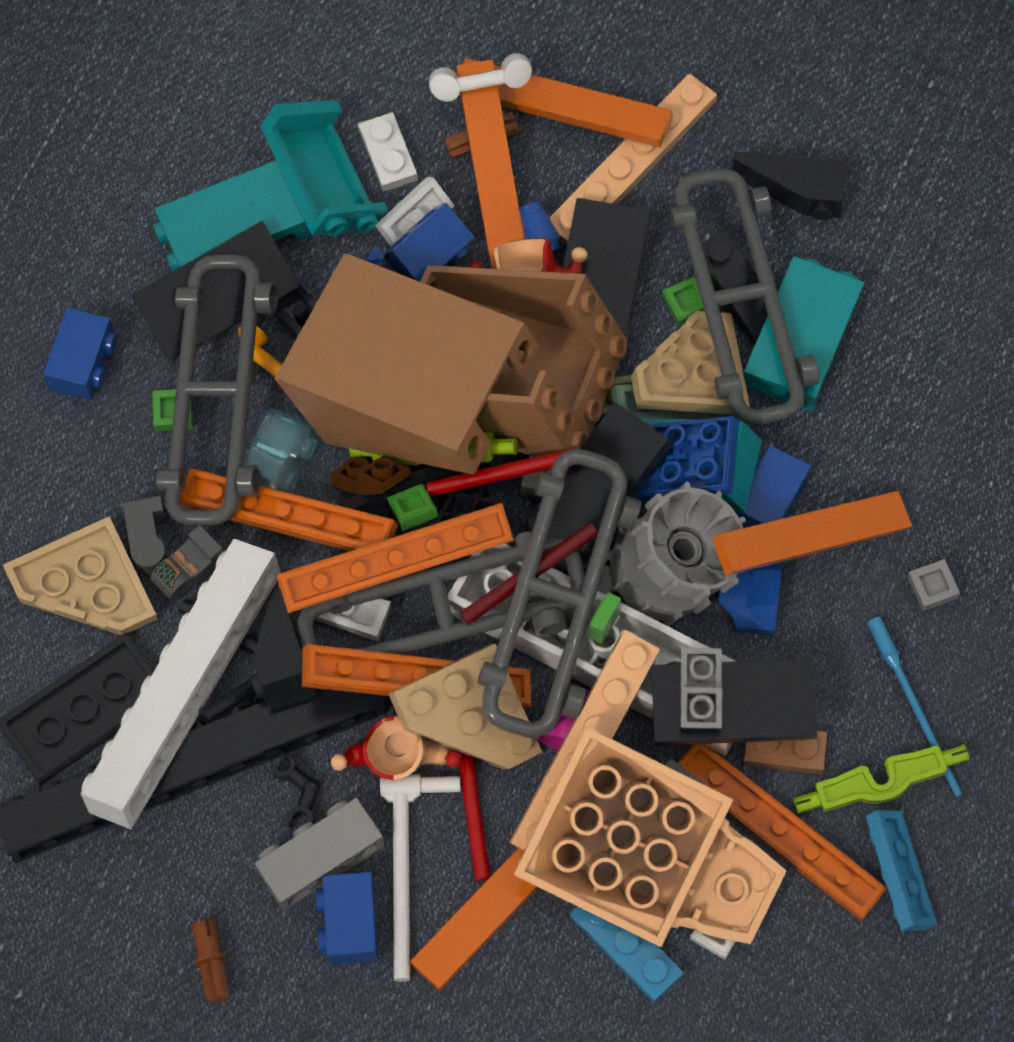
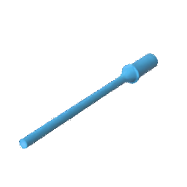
[867,616,963,798]

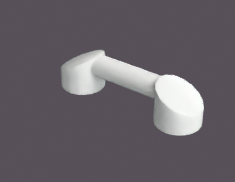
[429,53,532,102]

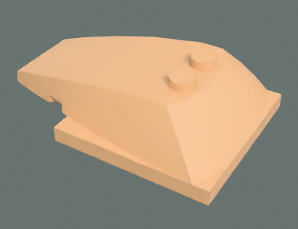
[513,726,786,947]

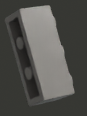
[254,798,385,912]

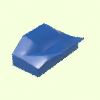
[719,562,782,636]

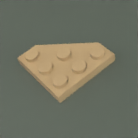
[631,311,750,415]
[3,516,158,635]
[388,644,542,769]

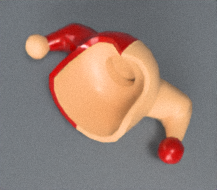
[468,238,588,274]
[331,715,462,780]

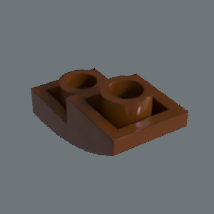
[330,456,411,495]

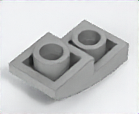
[681,648,722,729]

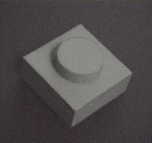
[907,559,960,612]

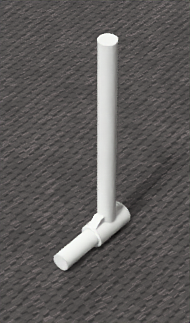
[380,774,461,982]

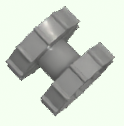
[607,482,746,626]

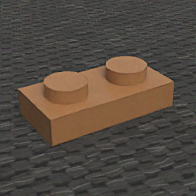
[743,731,827,775]

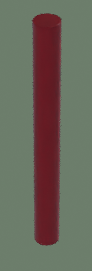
[459,522,598,625]

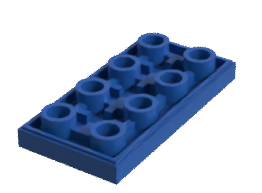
[593,416,739,502]

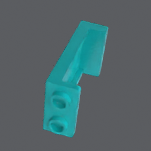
[260,99,388,236]
[152,161,310,271]
[744,256,865,413]

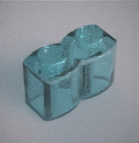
[243,407,317,493]

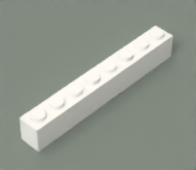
[81,539,281,829]

